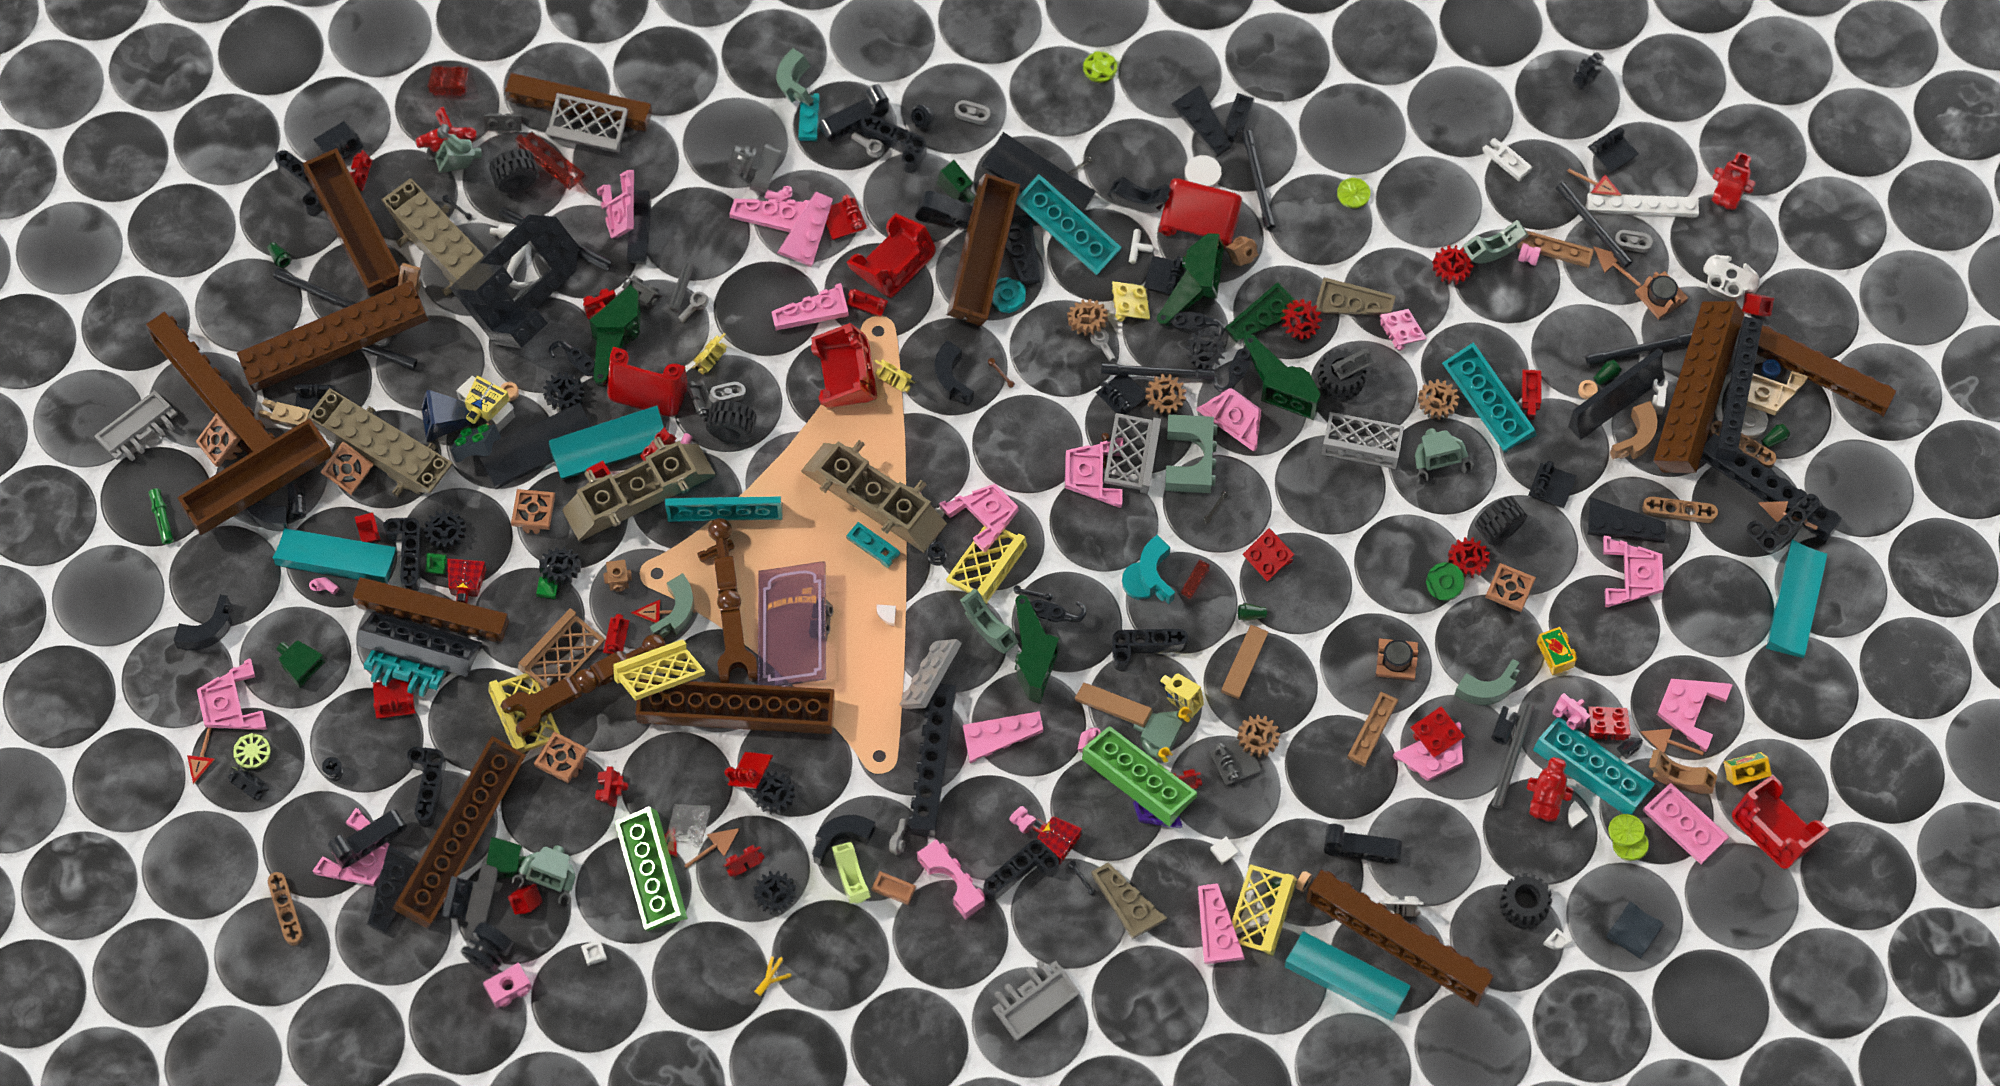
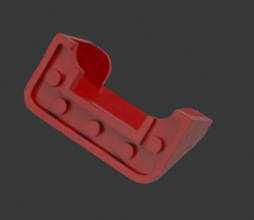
[1158,178,1242,249]
[847,213,936,297]
[811,323,877,408]
[607,347,688,417]
[1732,775,1830,869]

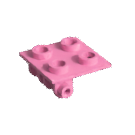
[1380,309,1427,351]

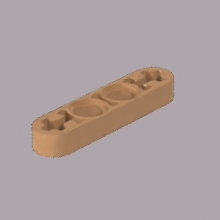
[1709,421,1776,468]
[1642,497,1718,523]
[267,872,303,946]

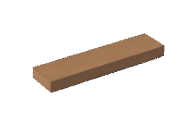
[1517,230,1594,268]
[1221,625,1269,699]
[1075,682,1153,727]
[1347,692,1398,767]

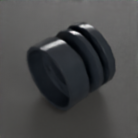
[460,922,515,974]

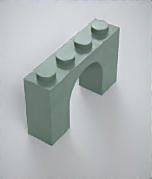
[1165,415,1217,493]

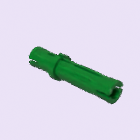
[148,488,174,544]

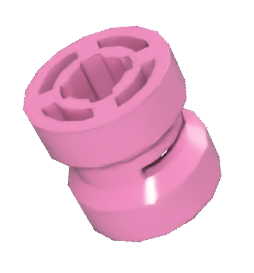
[1518,243,1541,266]
[1009,806,1037,834]

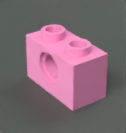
[483,963,532,1009]

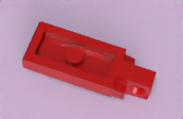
[1522,369,1541,420]

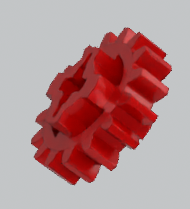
[1432,245,1473,284]
[1281,299,1322,340]
[1448,537,1490,578]

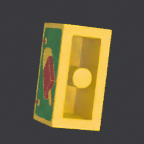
[1537,627,1577,675]
[1724,752,1772,785]

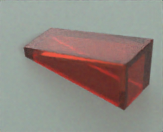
[1181,559,1210,599]

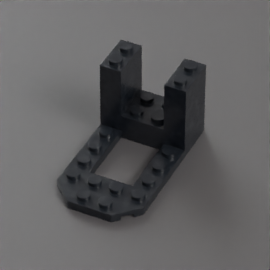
[449,214,578,348]

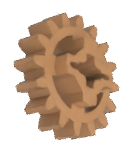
[1067,299,1108,336]
[1145,374,1186,415]
[1417,379,1459,420]
[1237,715,1280,757]

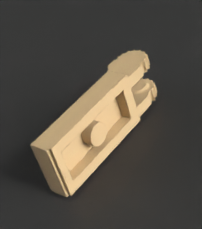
[258,399,311,427]

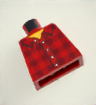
[448,559,487,603]
[1032,817,1082,865]

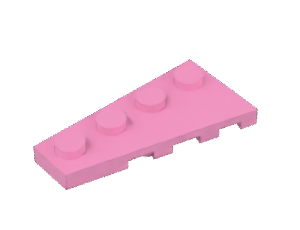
[777,192,833,267]
[729,199,810,232]
[772,283,849,330]
[1198,884,1245,964]

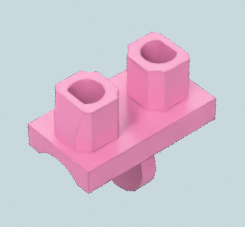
[1552,693,1590,730]

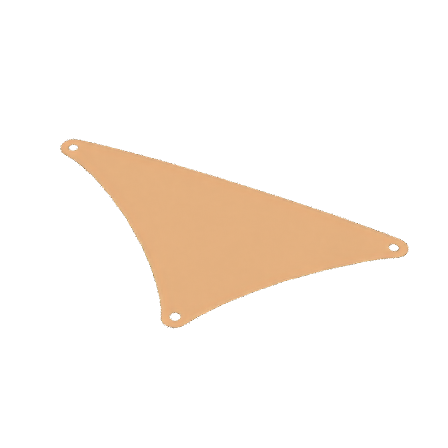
[639,316,907,774]

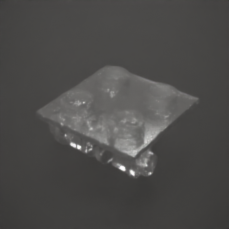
[666,804,711,847]

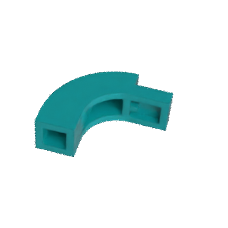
[1139,535,1175,605]

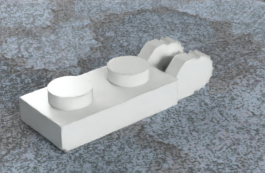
[1482,138,1532,182]

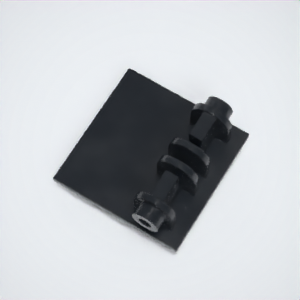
[313,121,364,160]
[1587,127,1639,173]
[1144,256,1186,294]
[1096,375,1148,415]
[295,383,336,411]
[1528,461,1576,508]

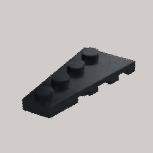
[1171,85,1231,157]
[1005,215,1040,285]
[1587,497,1666,543]
[366,845,419,934]

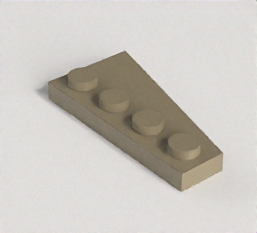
[1315,277,1396,315]
[1091,862,1167,939]

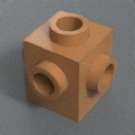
[1225,236,1258,266]
[604,560,632,592]

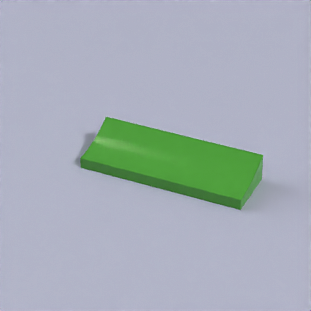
[1082,726,1197,827]
[615,807,688,931]

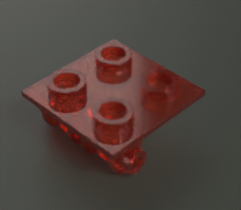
[428,66,469,95]

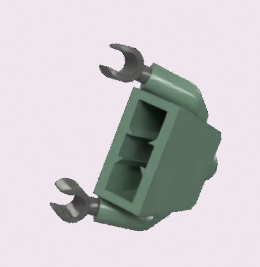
[426,124,482,173]
[1415,428,1474,484]
[512,845,576,906]

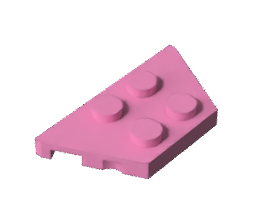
[1196,388,1261,451]
[1393,722,1463,781]

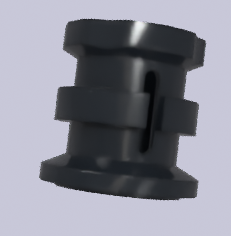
[928,542,947,566]
[322,757,343,781]

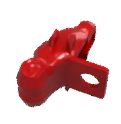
[415,107,477,152]
[1711,152,1755,210]
[1527,757,1573,822]

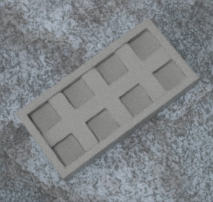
[899,639,962,709]

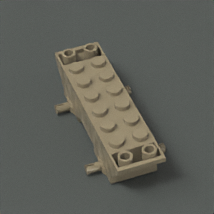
[382,178,484,297]
[307,388,453,497]
[562,437,716,542]
[801,440,947,553]

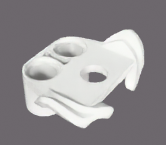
[1704,255,1760,301]

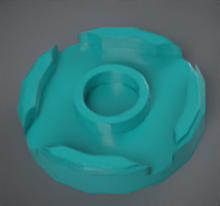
[991,277,1026,313]
[1122,562,1159,600]

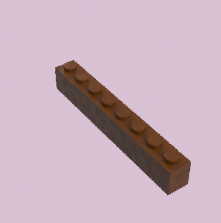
[505,73,652,131]
[1757,325,1897,417]
[352,577,509,642]

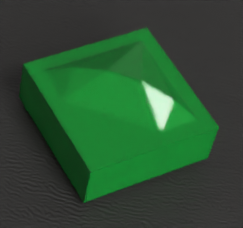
[425,553,447,574]
[536,576,559,599]

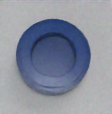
[1761,359,1781,379]

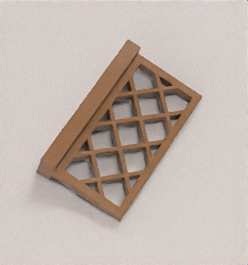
[518,608,605,689]

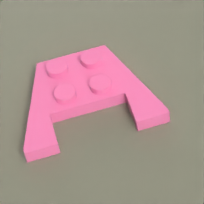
[597,170,634,238]
[1065,438,1123,508]
[939,484,1019,553]
[1603,536,1664,607]
[197,659,267,730]
[1657,679,1732,752]
[313,808,390,886]

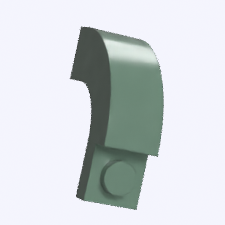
[777,48,813,106]
[1463,220,1529,263]
[650,573,694,638]
[960,589,1019,654]
[1454,659,1520,705]

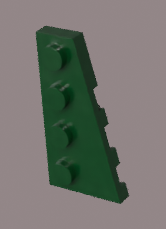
[1224,282,1302,343]

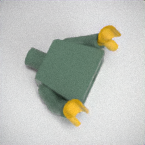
[1133,707,1192,763]

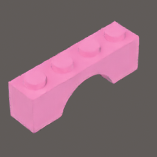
[917,840,985,920]

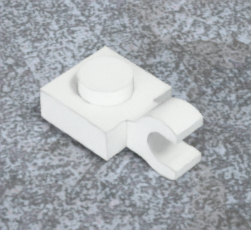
[1652,379,1668,415]

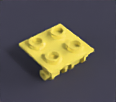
[1112,281,1150,321]
[692,333,727,375]
[875,359,916,392]

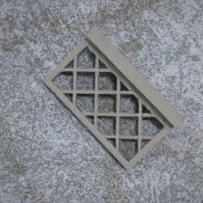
[546,93,628,153]
[1321,412,1404,469]
[1103,413,1161,494]

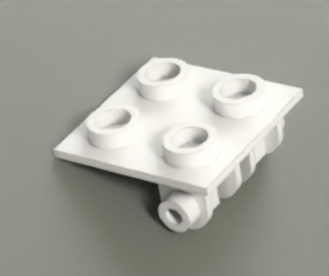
[1380,896,1423,917]

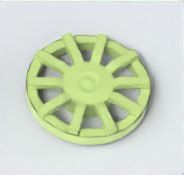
[233,733,271,769]

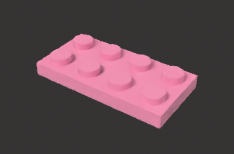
[1643,783,1729,864]

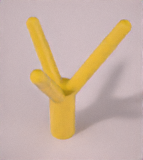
[754,956,792,996]

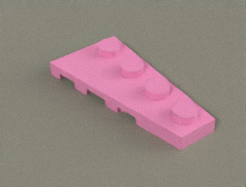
[963,711,1043,763]

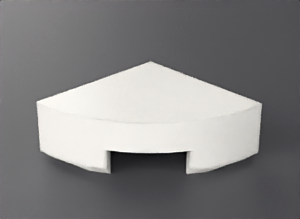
[876,605,896,626]
[1568,801,1588,829]
[1544,928,1572,949]

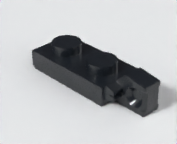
[1225,93,1255,142]

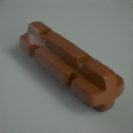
[697,539,735,562]

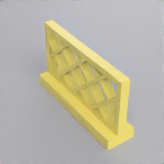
[946,526,1027,604]
[613,639,705,701]
[488,671,560,754]
[1232,865,1297,956]

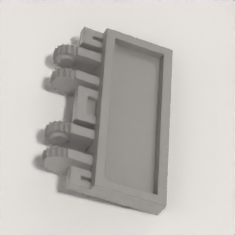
[95,390,178,461]
[992,960,1081,1041]

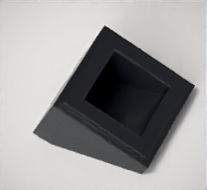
[1617,737,1643,759]

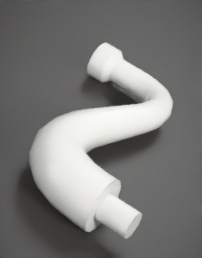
[490,224,536,290]

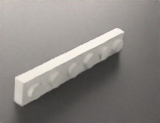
[1587,193,1699,217]

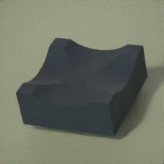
[450,424,501,463]
[1607,901,1664,959]

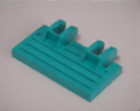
[364,650,447,697]

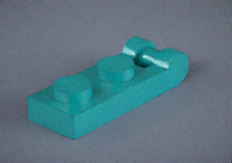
[798,93,820,141]
[846,522,901,568]

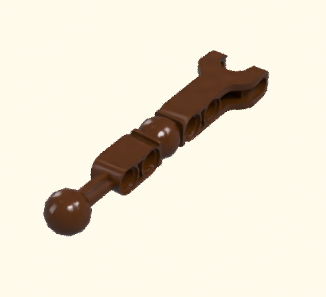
[708,518,758,683]
[500,634,666,737]

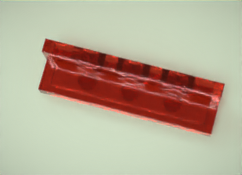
[515,131,585,190]

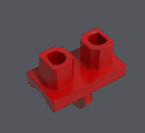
[583,288,616,319]
[595,766,628,807]

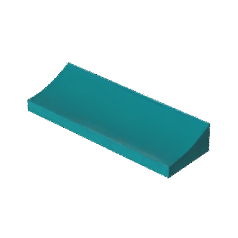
[1016,174,1122,276]
[1442,342,1537,453]
[549,406,664,480]
[665,496,783,522]
[273,528,397,584]
[1766,539,1827,658]
[1533,717,1655,815]
[1284,931,1411,1022]

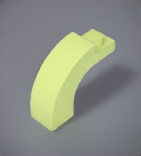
[832,842,871,904]

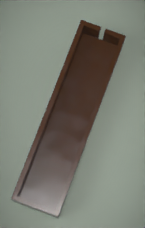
[303,148,400,296]
[946,173,1020,326]
[177,418,332,536]

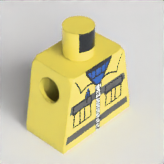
[465,375,510,424]
[1159,674,1204,718]

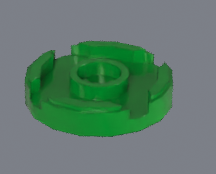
[1426,562,1465,601]

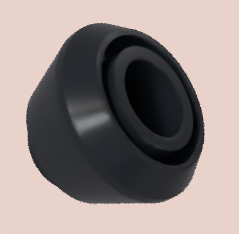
[911,104,935,129]

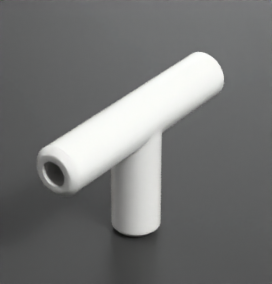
[1129,229,1154,264]

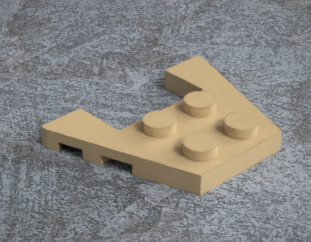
[1747,371,1808,416]

